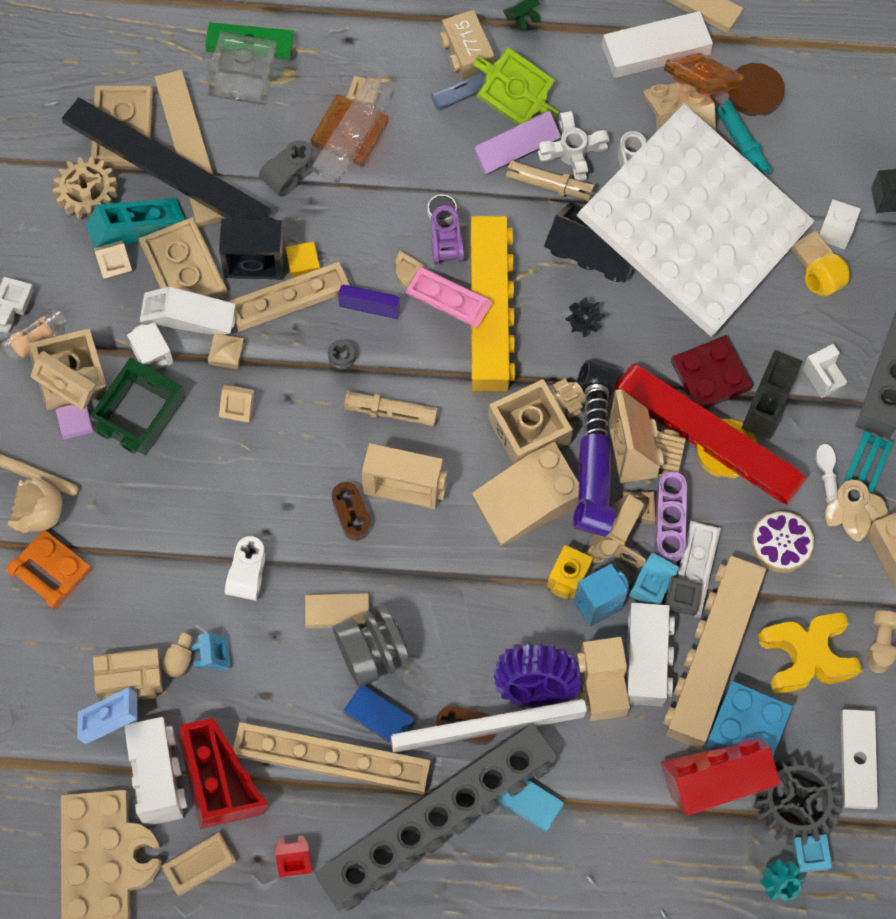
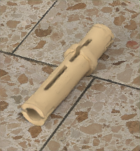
[506,160,595,202]
[344,391,437,427]

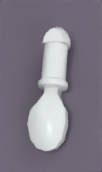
[815,444,838,503]

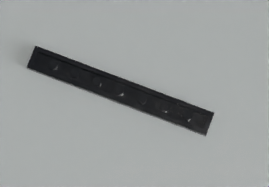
[61,97,271,220]

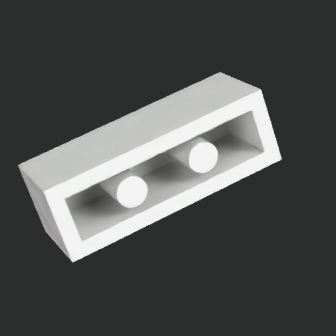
[625,603,675,707]

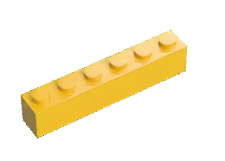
[471,216,515,392]

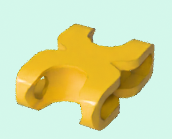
[757,613,863,694]

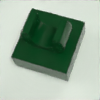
[503,0,540,30]

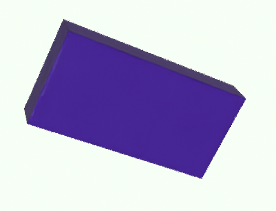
[339,284,400,319]

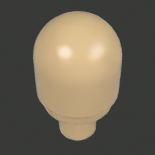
[162,633,193,677]

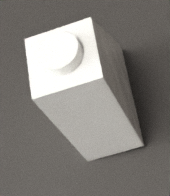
[140,287,236,335]

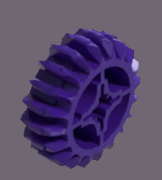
[494,642,582,708]

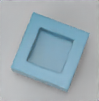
[792,834,832,873]

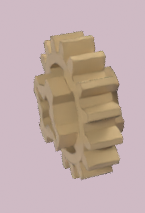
[53,157,118,219]

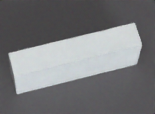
[602,11,713,78]

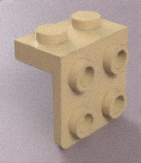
[643,78,716,131]

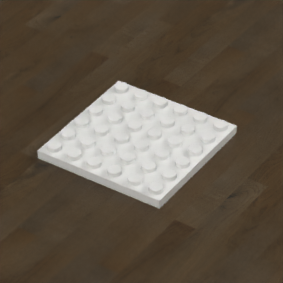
[577,104,814,337]

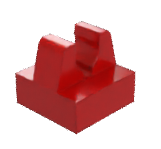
[275,836,312,877]

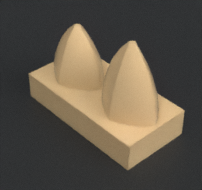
[30,351,98,410]

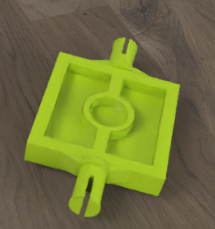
[472,47,559,125]

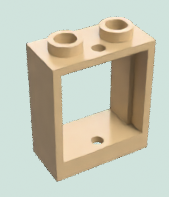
[362,443,448,509]

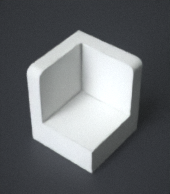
[803,344,847,398]

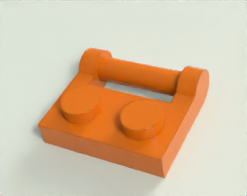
[6,530,92,610]

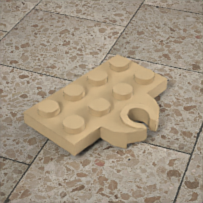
[61,790,162,919]

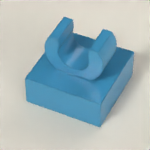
[192,632,231,671]

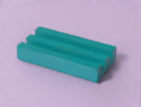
[842,430,894,494]

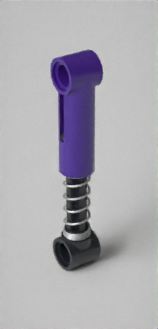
[573,360,618,537]

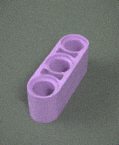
[654,472,687,565]

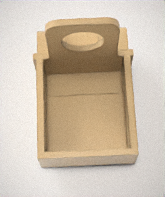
[586,494,647,569]

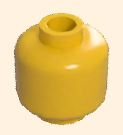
[805,253,850,297]

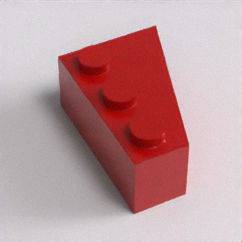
[178,718,268,829]
[661,738,781,816]

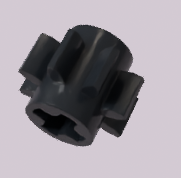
[565,297,605,337]

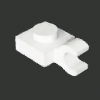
[0,277,34,334]

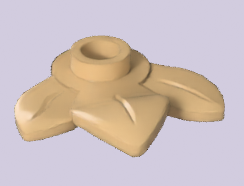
[825,479,888,542]

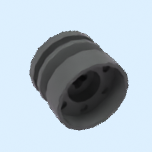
[332,604,410,688]

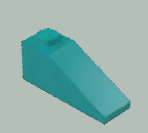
[85,198,185,248]

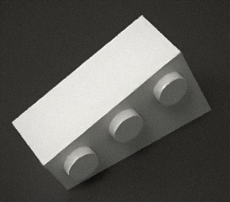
[124,717,188,827]

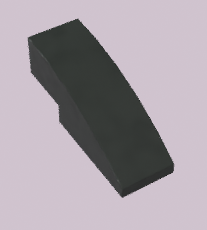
[741,350,802,440]

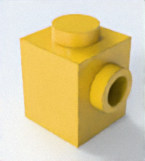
[547,545,593,599]

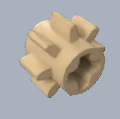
[552,378,585,419]

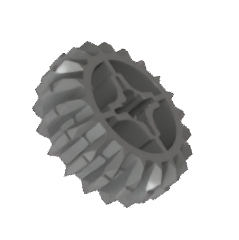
[753,756,842,846]

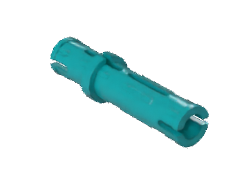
[715,101,773,177]

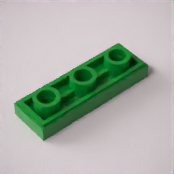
[205,22,294,60]

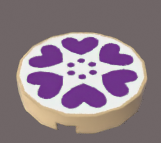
[751,511,814,573]

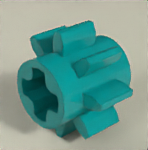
[760,859,805,902]

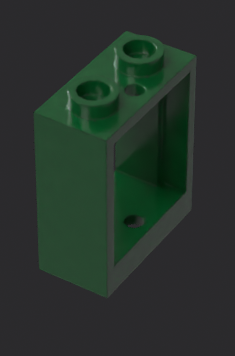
[90,357,185,456]

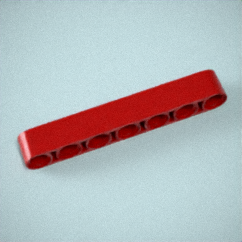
[614,364,806,505]

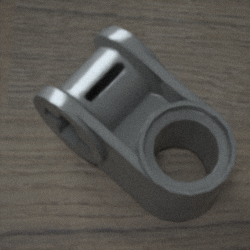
[259,140,314,197]

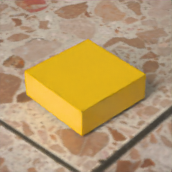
[285,242,320,278]

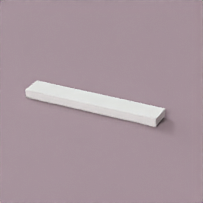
[391,699,587,753]

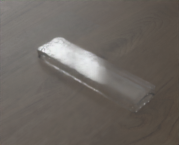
[312,77,394,183]

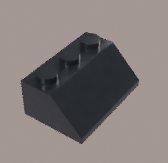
[544,202,635,283]

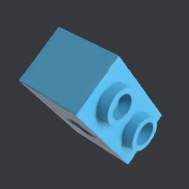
[574,564,629,627]

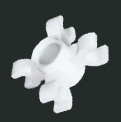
[538,111,609,181]

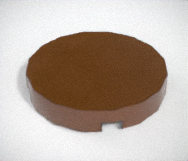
[727,63,785,117]

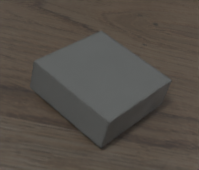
[665,576,702,616]

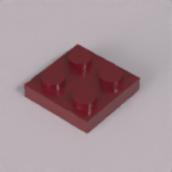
[670,335,753,409]

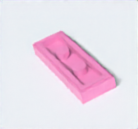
[406,267,492,329]

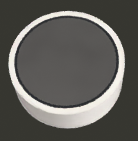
[427,194,457,225]

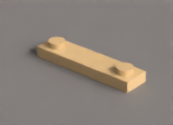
[227,262,350,332]

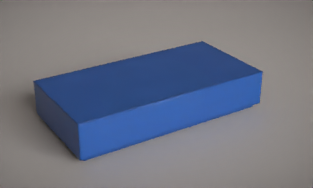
[343,686,415,744]

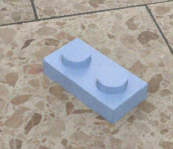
[77,687,137,744]

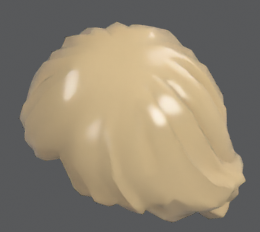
[8,478,63,534]

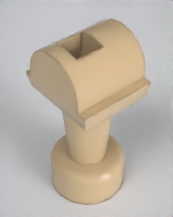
[865,610,896,673]

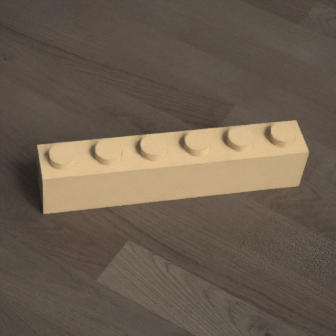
[663,555,766,750]

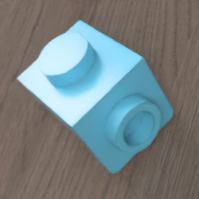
[628,553,679,605]

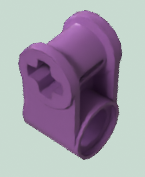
[430,205,464,264]

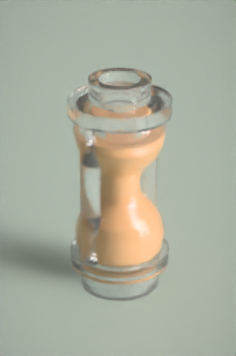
[0,308,68,364]

